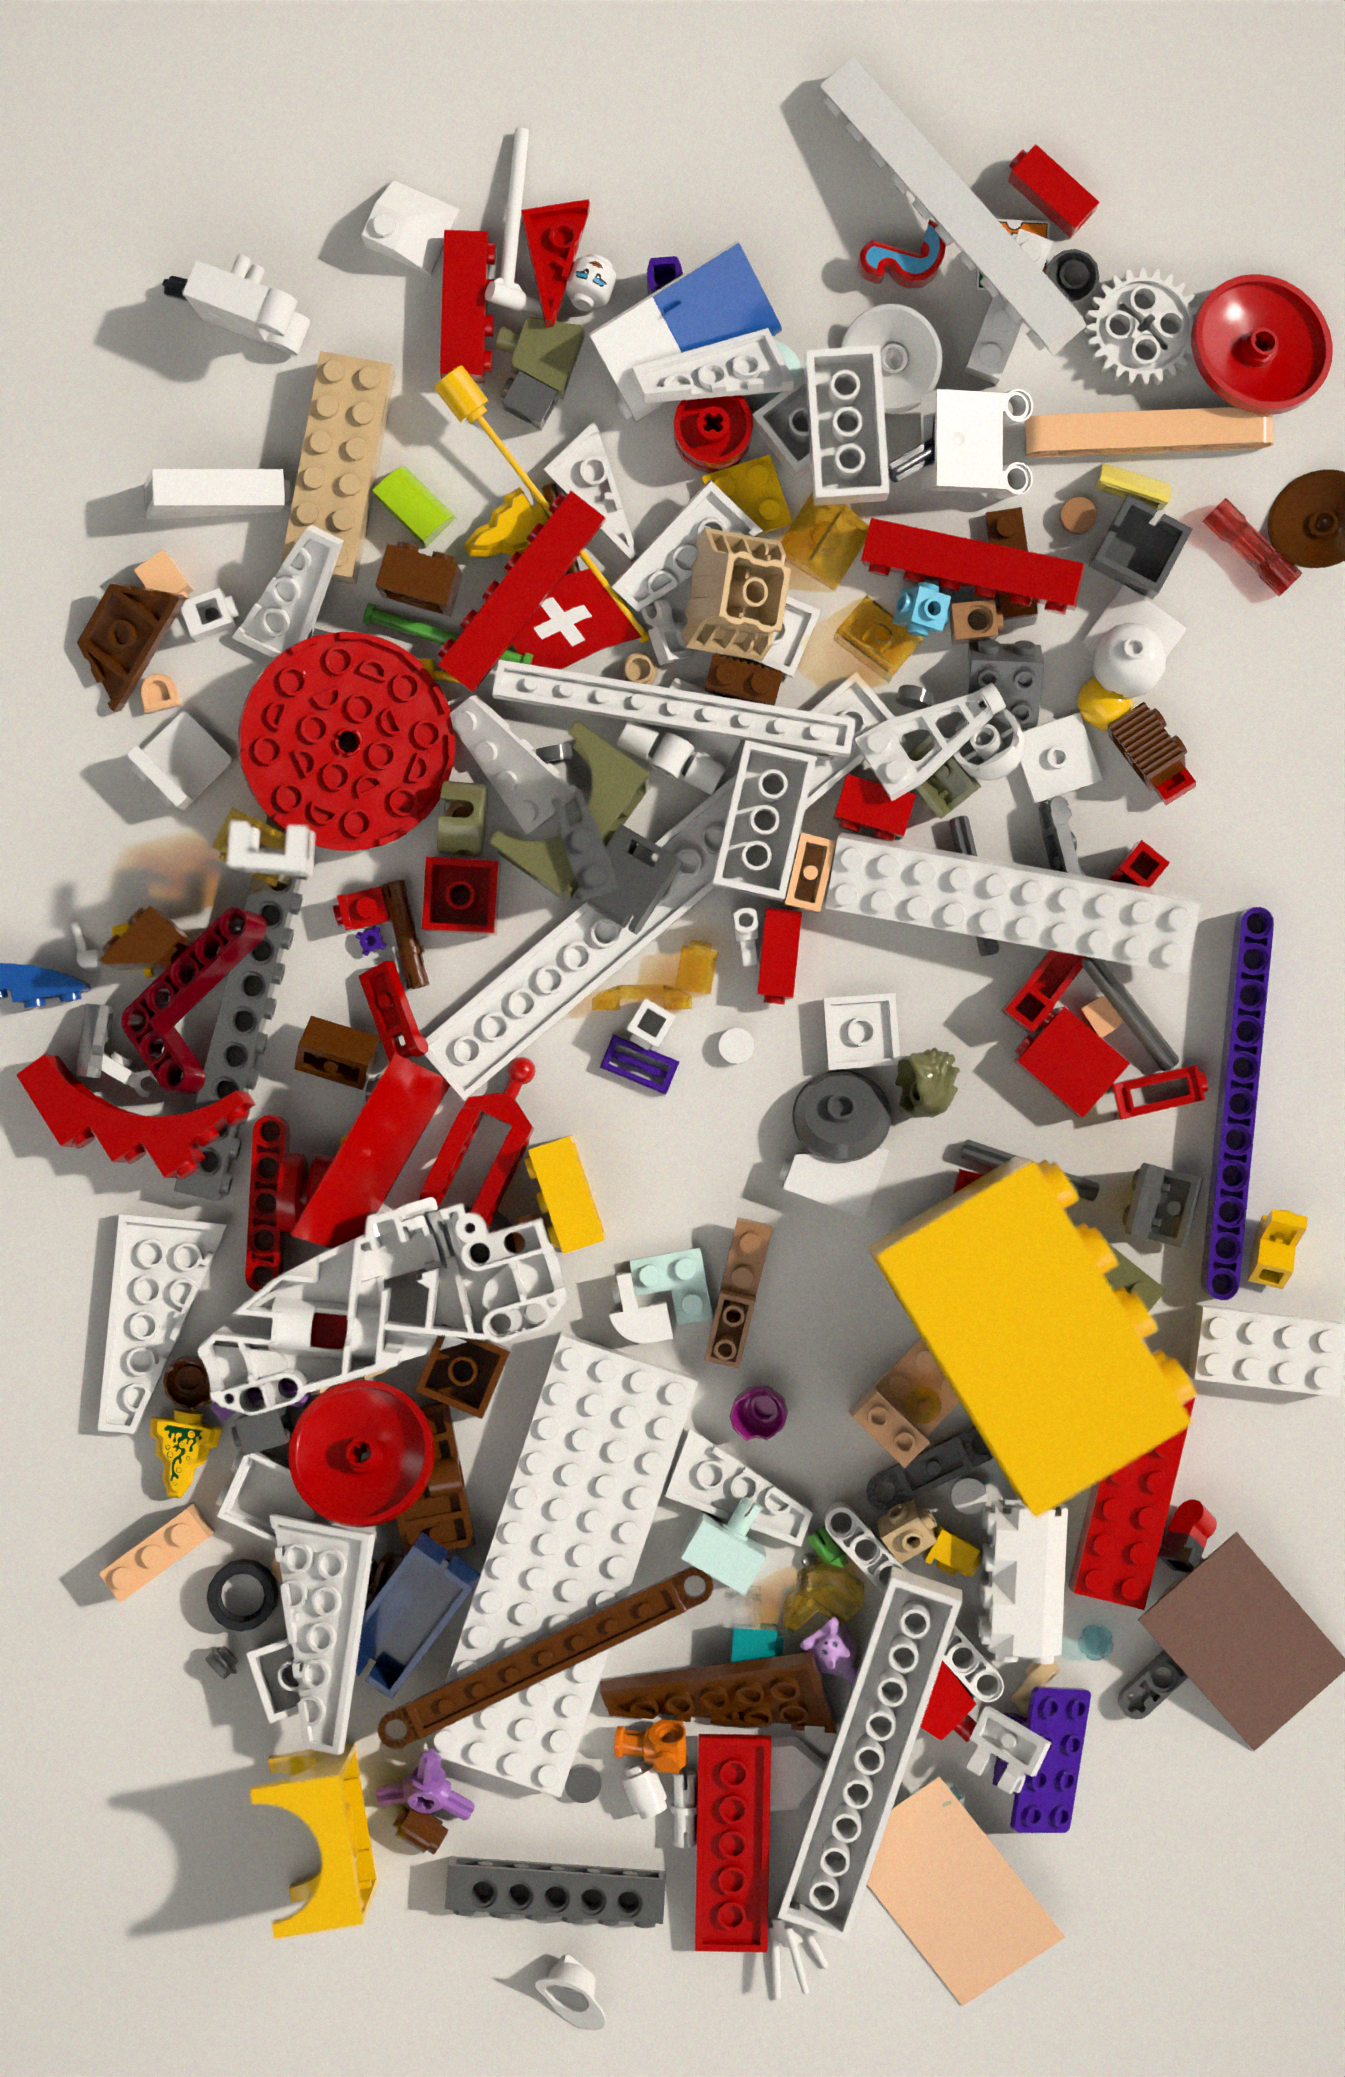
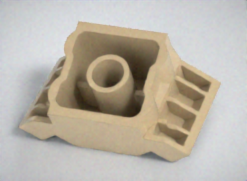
[681,528,791,661]

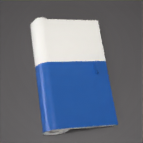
[588,241,782,422]

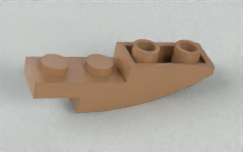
[704,1217,773,1369]

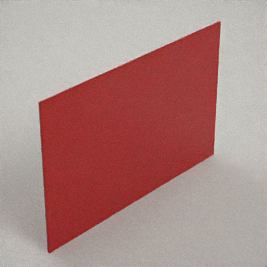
[290,1053,450,1249]

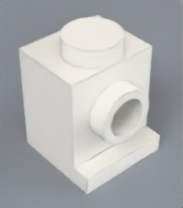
[181,588,239,642]

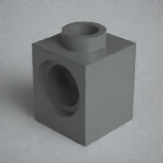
[500,370,559,431]

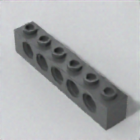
[445,1856,666,1928]

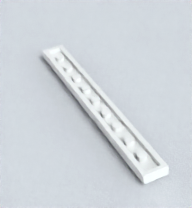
[492,660,856,758]

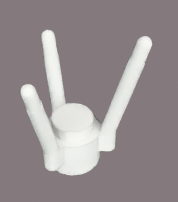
[768,1915,828,2000]

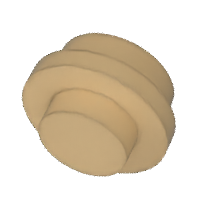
[622,652,657,685]

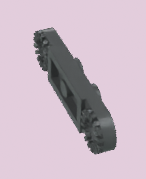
[866,1426,993,1510]

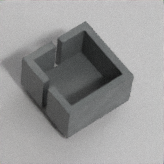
[1089,495,1193,599]

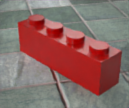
[440,230,496,383]

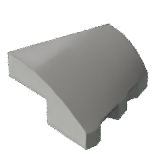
[75,1004,114,1078]

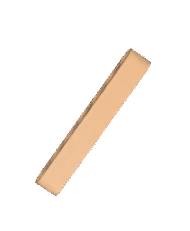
[1025,407,1274,458]

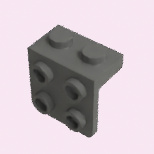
[968,639,1044,728]
[1122,1163,1203,1248]

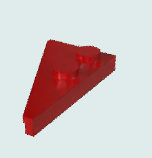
[521,199,590,327]

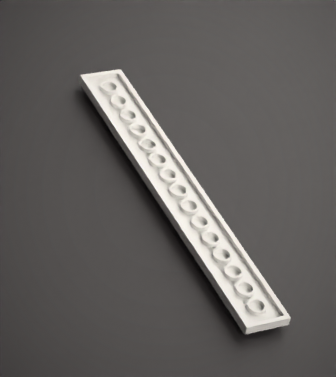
[424,672,895,1101]

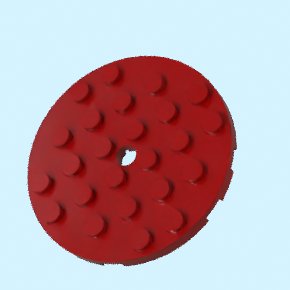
[238,632,455,851]

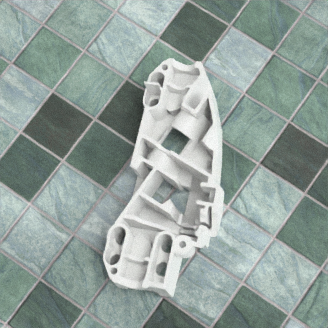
[197,1197,568,1416]

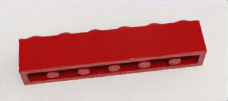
[438,491,607,692]
[861,518,1085,615]

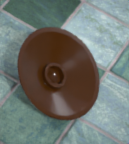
[1268,469,1345,568]

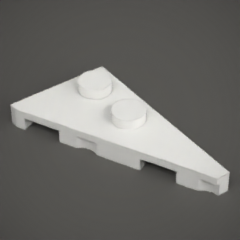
[543,421,638,562]

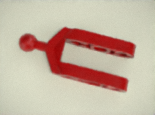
[419,1057,536,1228]

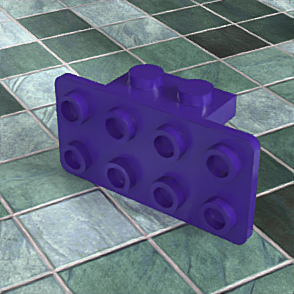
[992,1686,1091,1833]

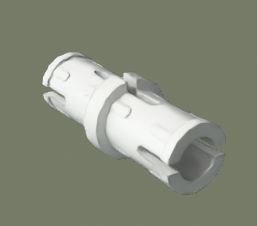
[670,1770,697,1848]

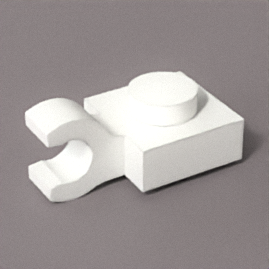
[642,599,693,665]
[101,1051,157,1097]

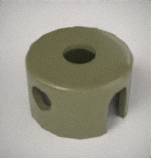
[437,781,488,856]

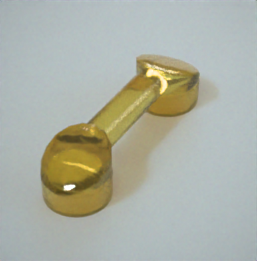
[592,984,693,1011]

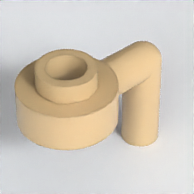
[1011,1662,1061,1718]

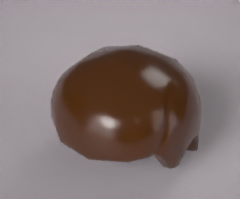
[163,1354,213,1410]

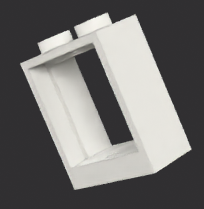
[215,1451,316,1543]

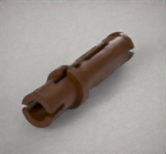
[382,880,430,990]

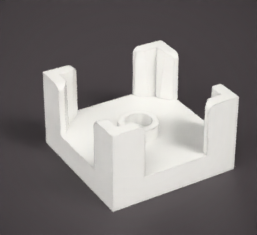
[227,821,316,877]

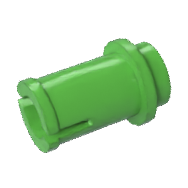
[806,1526,849,1575]

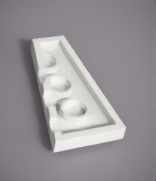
[632,328,795,403]
[611,479,763,612]
[232,525,344,658]
[450,694,579,835]
[665,1427,813,1547]

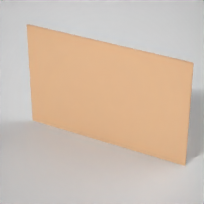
[867,1776,1065,2006]

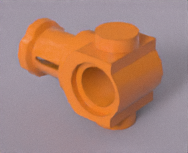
[614,1719,688,1774]

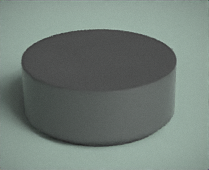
[896,685,934,710]
[536,744,573,764]
[565,1764,601,1803]

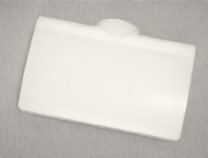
[617,721,742,795]

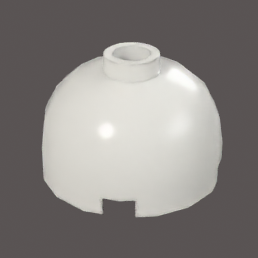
[1092,622,1167,698]
[953,707,1025,781]

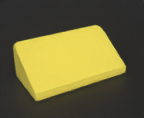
[1095,464,1171,510]

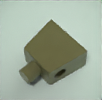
[495,317,585,399]

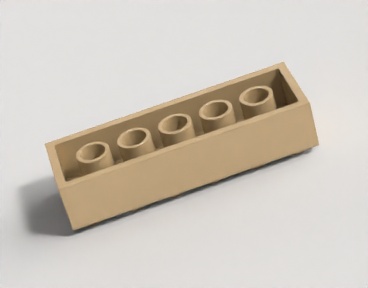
[281,351,395,585]

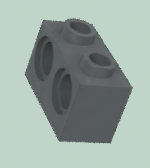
[232,1405,294,1456]

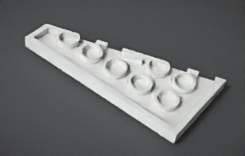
[269,1514,375,1755]

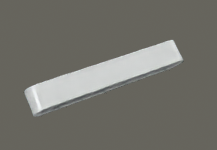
[824,1502,1004,1702]

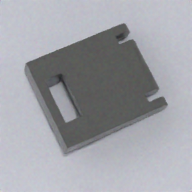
[576,824,683,935]

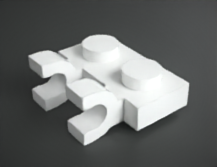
[966,1707,1051,1794]

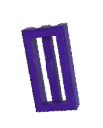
[600,1034,679,1095]

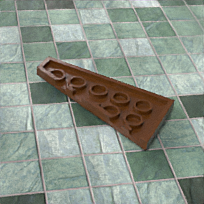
[600,1652,837,1734]

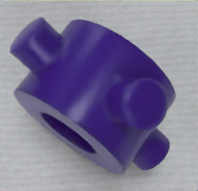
[356,926,386,956]

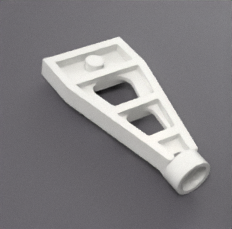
[855,682,1006,801]

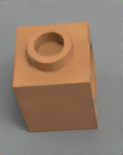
[949,599,1004,645]

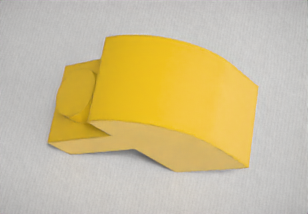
[1248,1208,1308,1289]

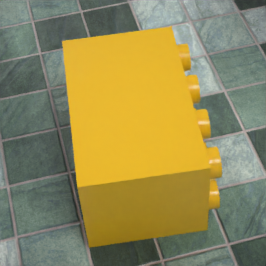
[867,1156,1197,1519]

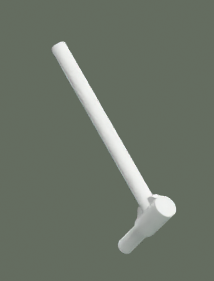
[485,127,543,317]

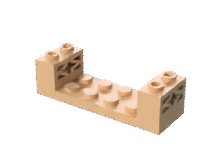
[849,1337,960,1468]

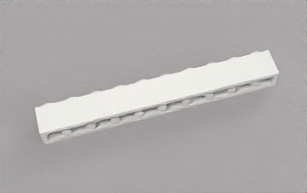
[820,56,1086,356]

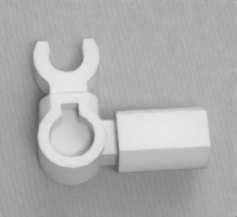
[732,908,758,967]

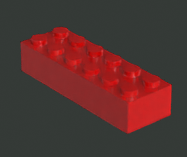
[1068,1397,1195,1610]

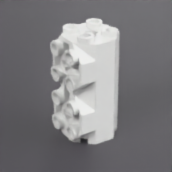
[977,1499,1068,1664]

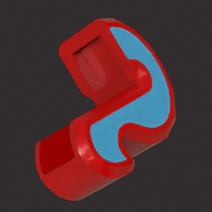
[858,219,946,289]

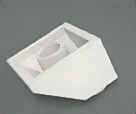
[361,180,460,276]

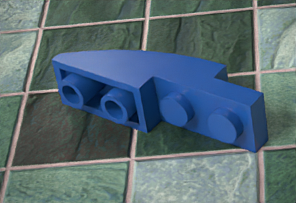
[0,963,91,1009]

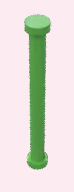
[362,603,533,665]

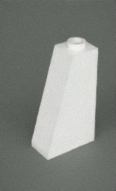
[144,469,290,520]

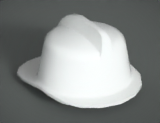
[535,1955,606,2030]

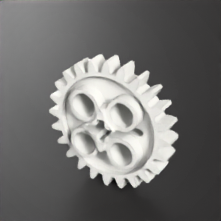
[1084,267,1199,388]

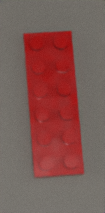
[695,1734,772,1953]

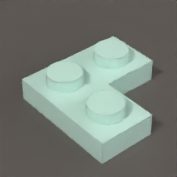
[629,1247,713,1325]

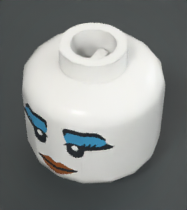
[565,254,617,311]

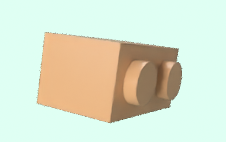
[781,833,837,913]

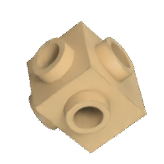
[877,1499,937,1564]

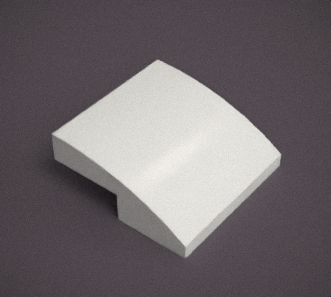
[1082,585,1186,656]

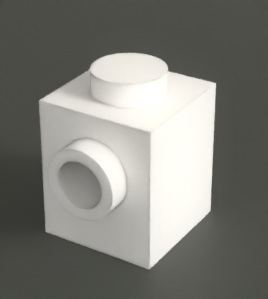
[627,998,677,1050]

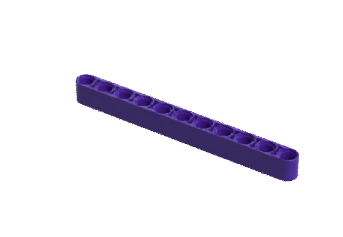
[1201,907,1274,1301]

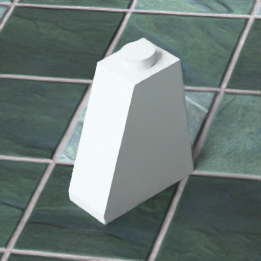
[778,1147,890,1219]

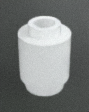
[621,1761,667,1819]

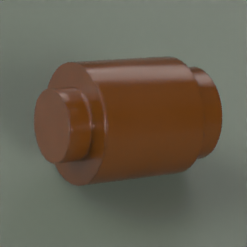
[392,1806,449,1855]

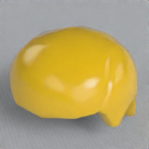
[1077,676,1134,732]

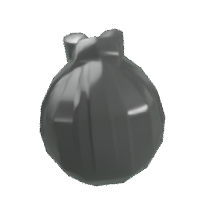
[1045,249,1100,305]

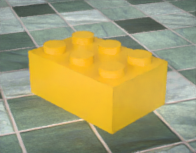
[524,1135,606,1254]

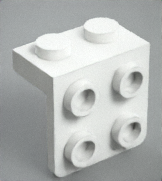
[126,712,233,811]

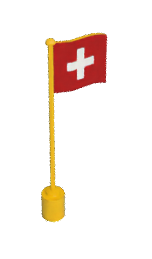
[433,365,651,670]

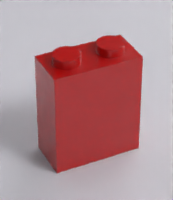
[1013,1006,1130,1118]

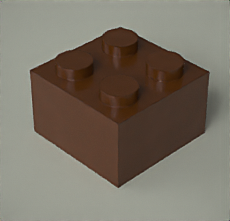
[375,541,463,617]
[415,1324,512,1419]

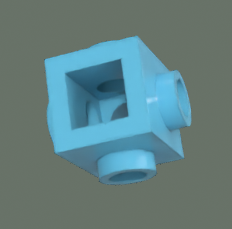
[892,582,951,637]

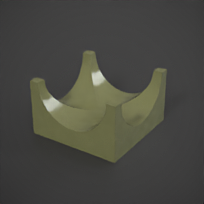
[489,720,651,904]

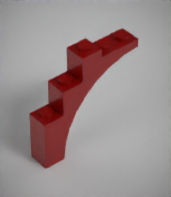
[16,1054,256,1180]

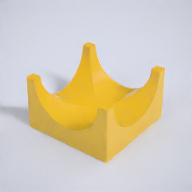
[250,1742,378,1939]

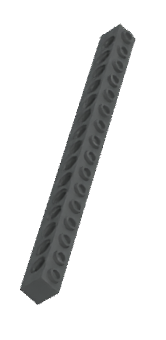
[174,628,345,1201]

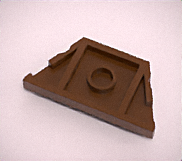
[77,583,187,712]

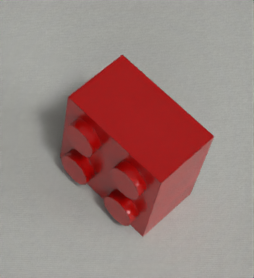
[421,857,501,936]

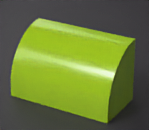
[372,466,457,548]

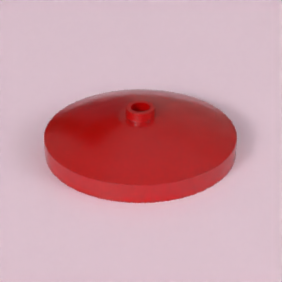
[1191,274,1333,415]
[289,1380,435,1528]

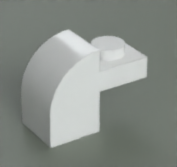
[609,1271,673,1344]

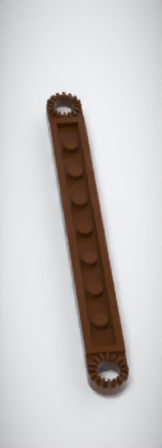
[377,1566,713,1749]

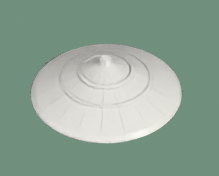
[841,304,942,414]

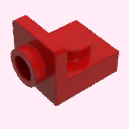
[333,886,391,932]

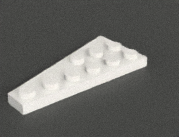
[98,1214,229,1434]

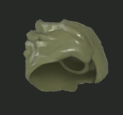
[895,1047,960,1118]

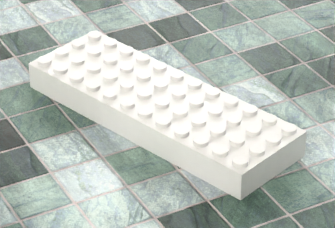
[422,1332,698,1798]

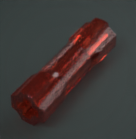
[1203,498,1303,596]

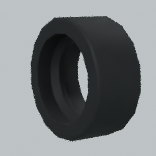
[206,1559,279,1632]

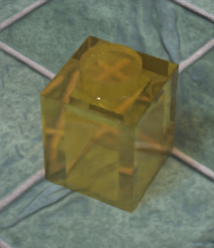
[675,940,718,995]

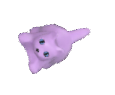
[799,1617,857,1686]

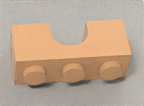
[99,1503,215,1603]

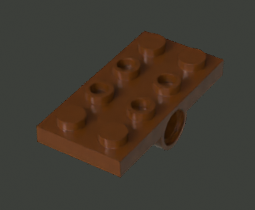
[396,1403,476,1556]

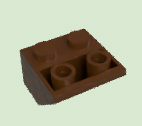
[99,906,194,970]

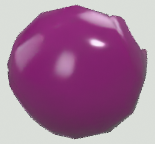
[730,1385,788,1441]

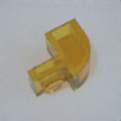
[783,1564,864,1633]

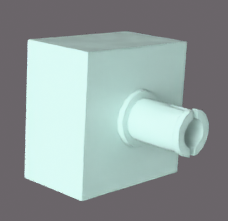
[681,1496,767,1596]

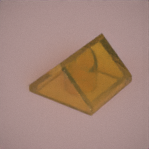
[781,492,869,591]
[833,595,923,683]

